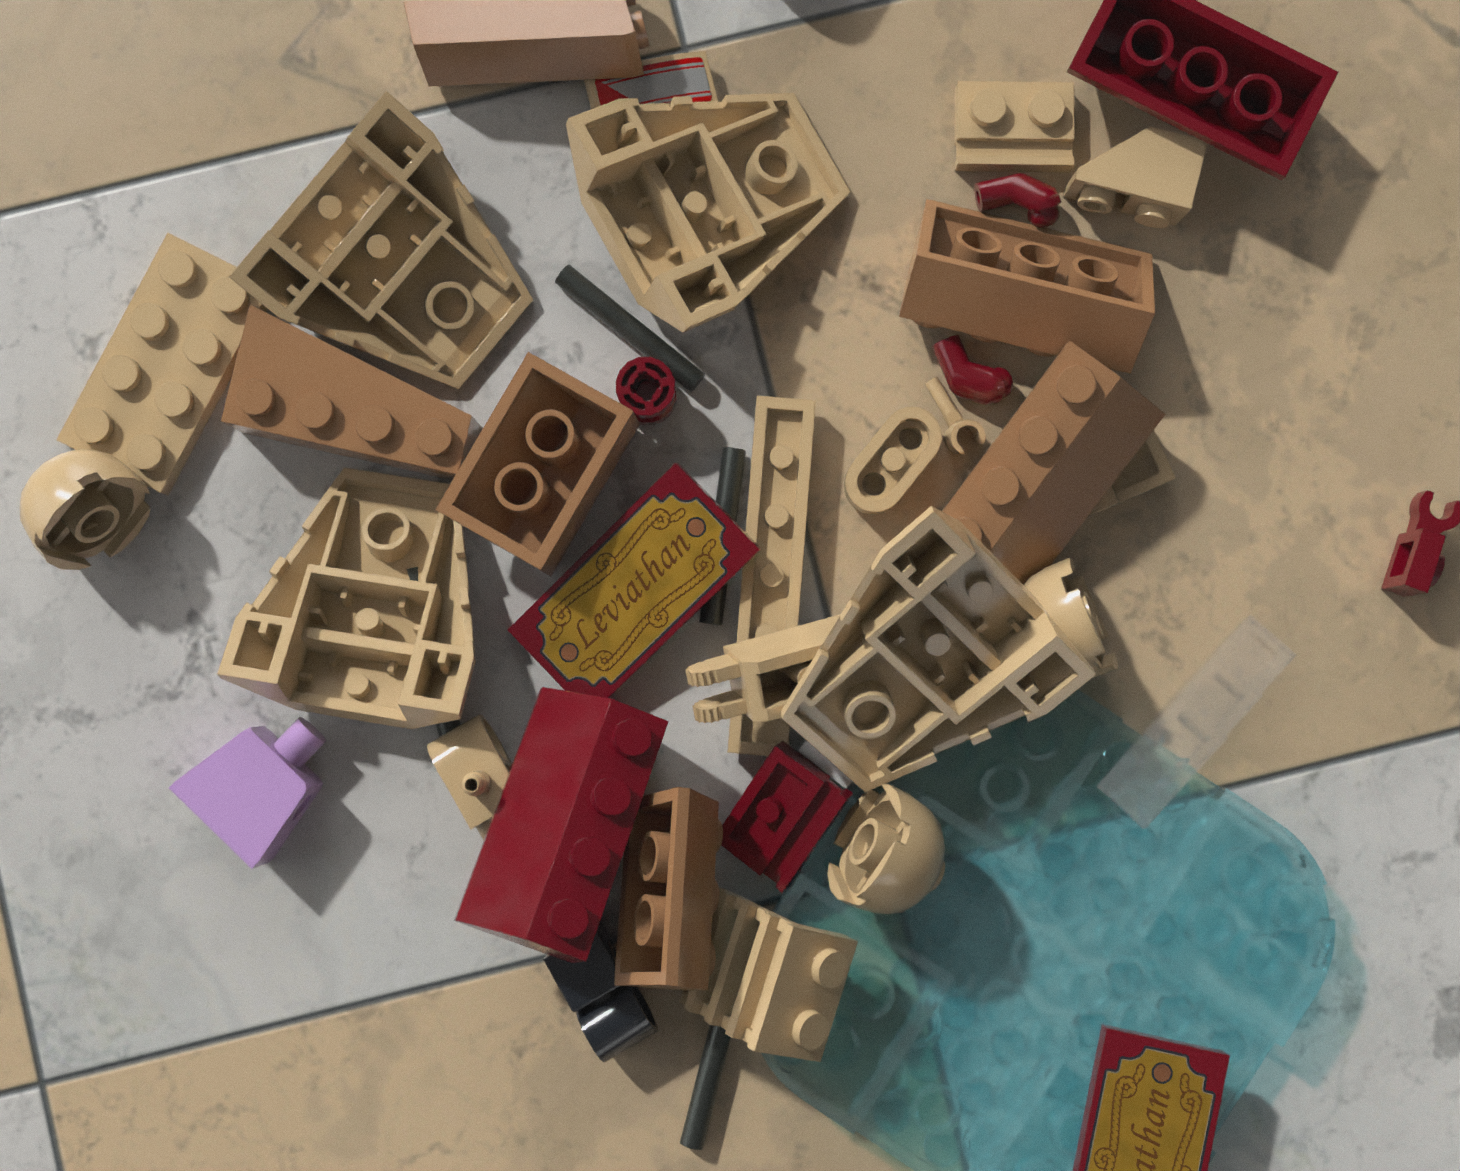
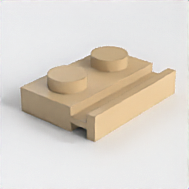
[955,81,1075,173]

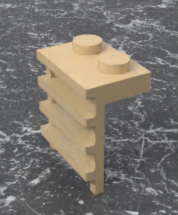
[680,887,858,1062]

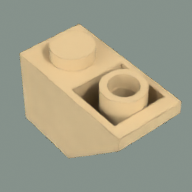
[1063,126,1207,228]

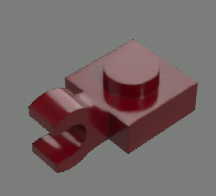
[1381,490,1460,597]

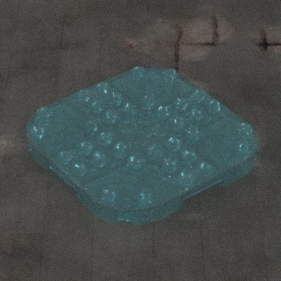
[761,690,1335,1171]

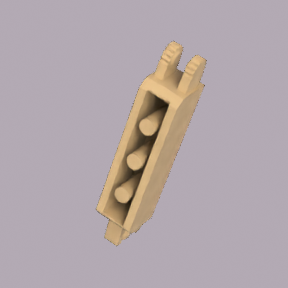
[685,614,841,723]

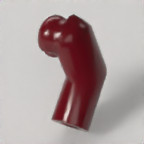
[932,334,1013,405]

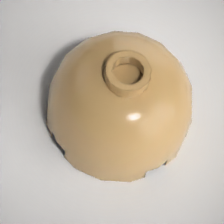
[19,449,151,570]
[1024,558,1118,679]
[827,784,945,914]

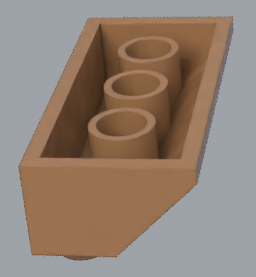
[899,199,1155,374]
[942,341,1166,585]

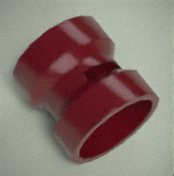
[616,357,677,425]

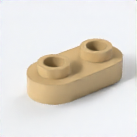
[844,407,942,515]

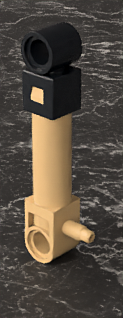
[427,714,658,1063]

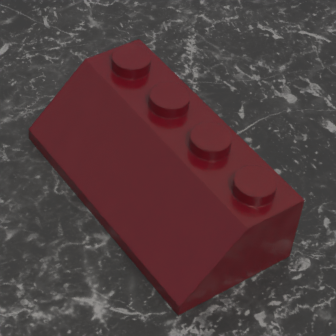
[1067,0,1339,181]
[454,687,669,963]

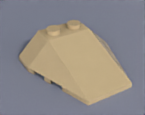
[229,91,533,389]
[566,93,851,333]
[217,467,476,729]
[780,506,1096,792]

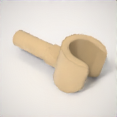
[925,377,986,455]

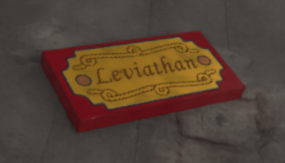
[508,463,762,698]
[1072,1024,1230,1171]

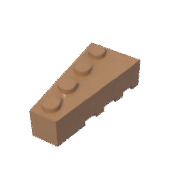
[221,305,483,480]

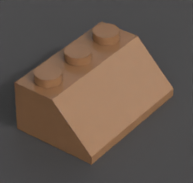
[435,352,640,577]
[614,787,723,990]

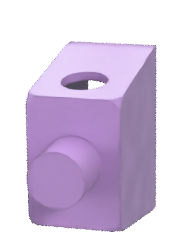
[169,717,326,869]

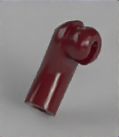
[974,173,1062,227]

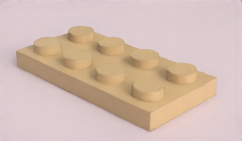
[56,232,267,496]

